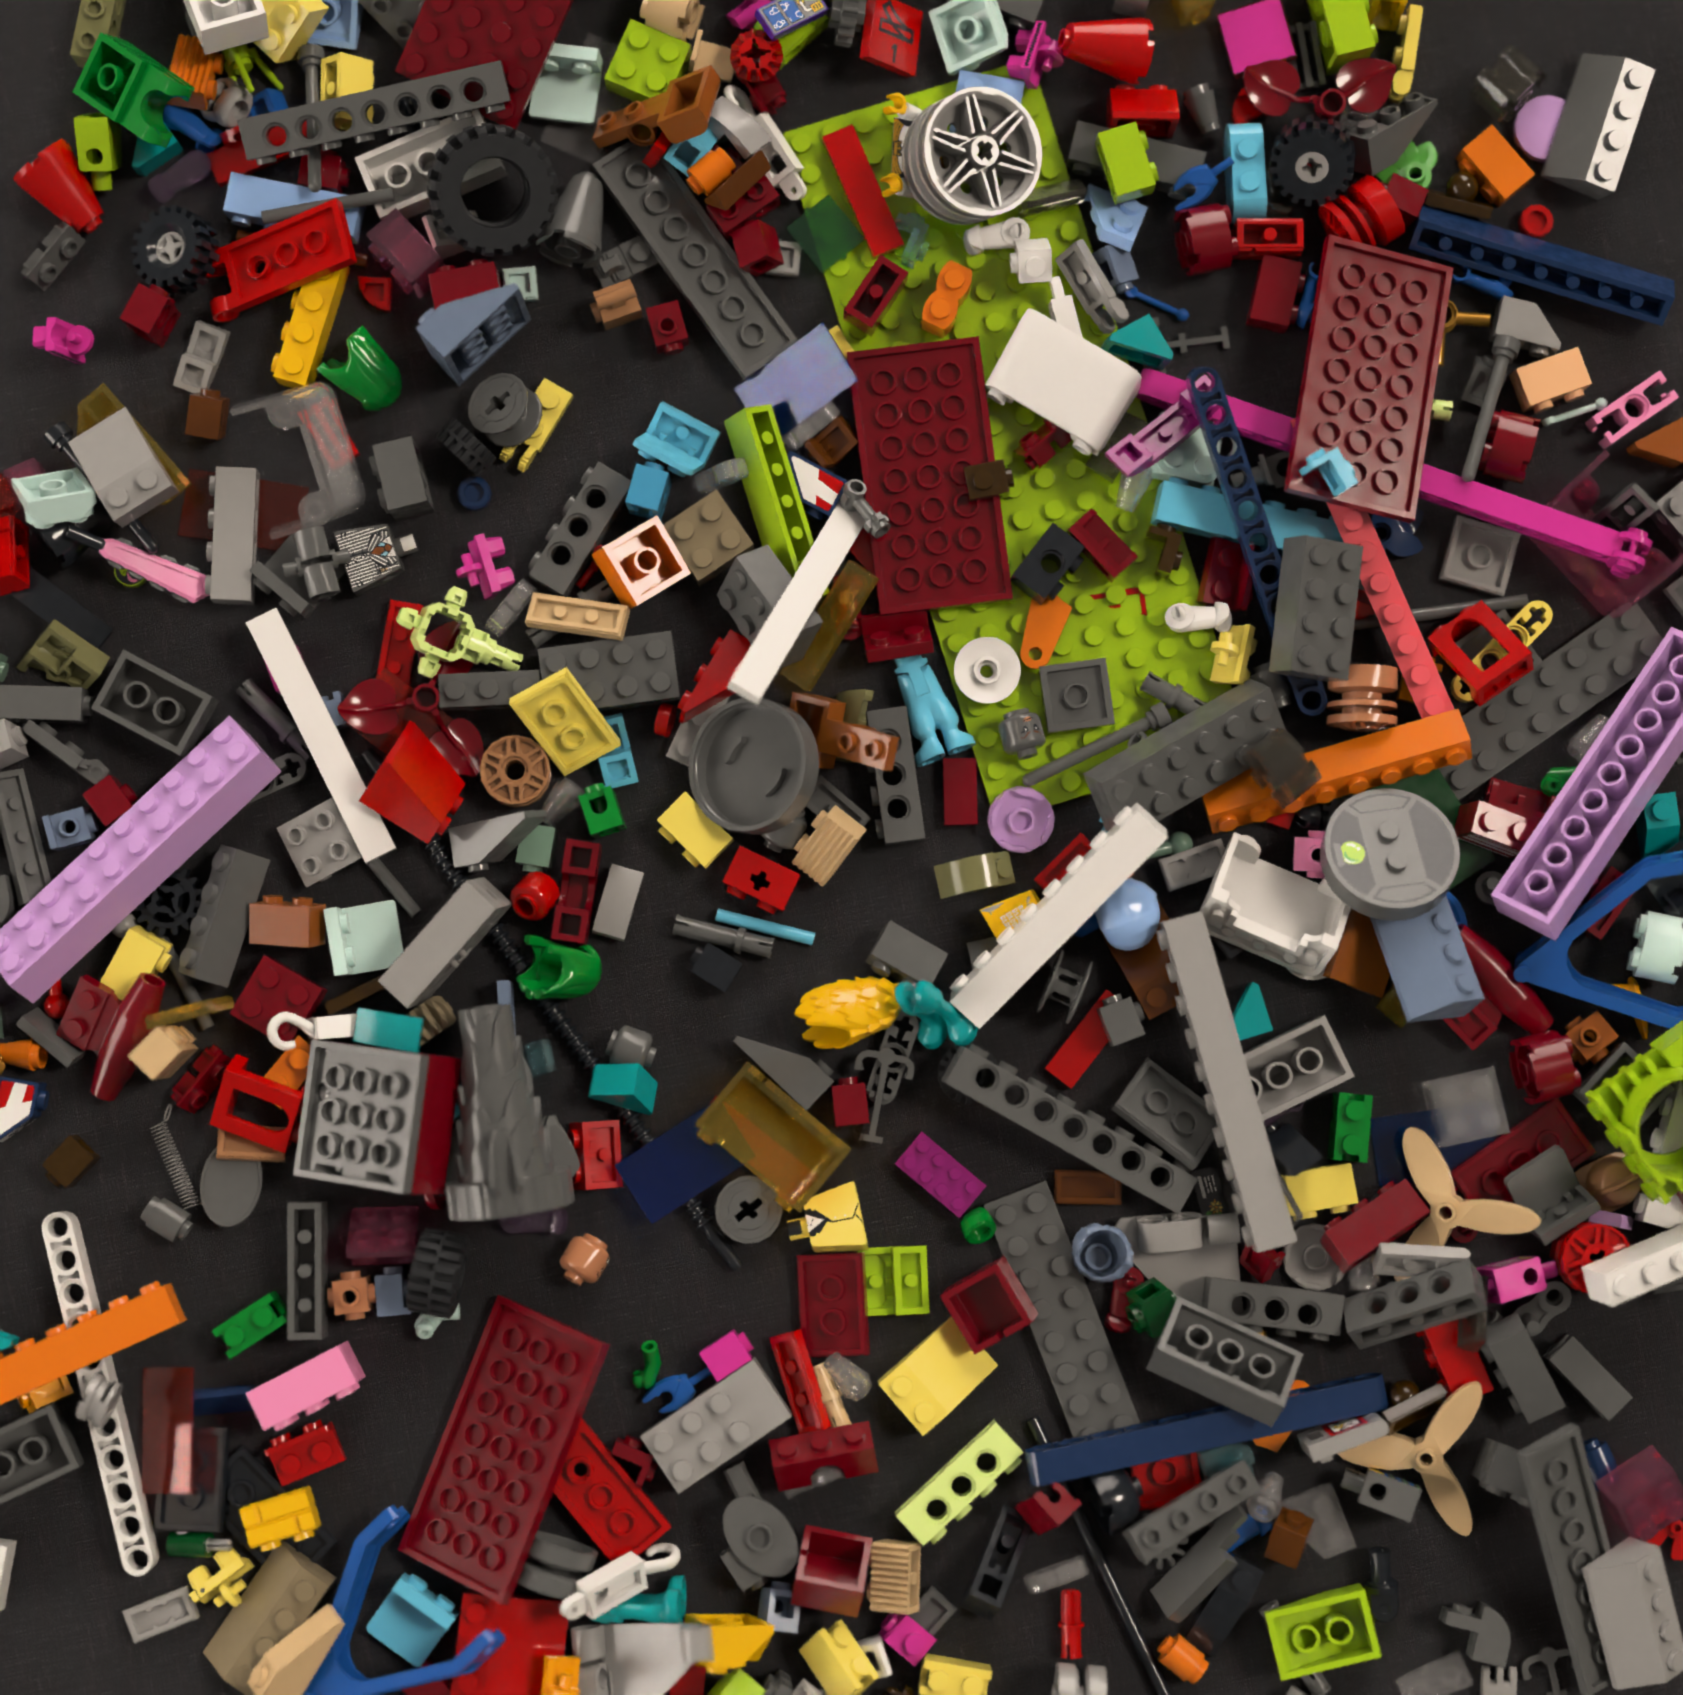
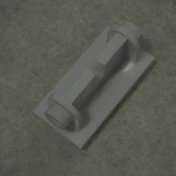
[21,221,86,292]

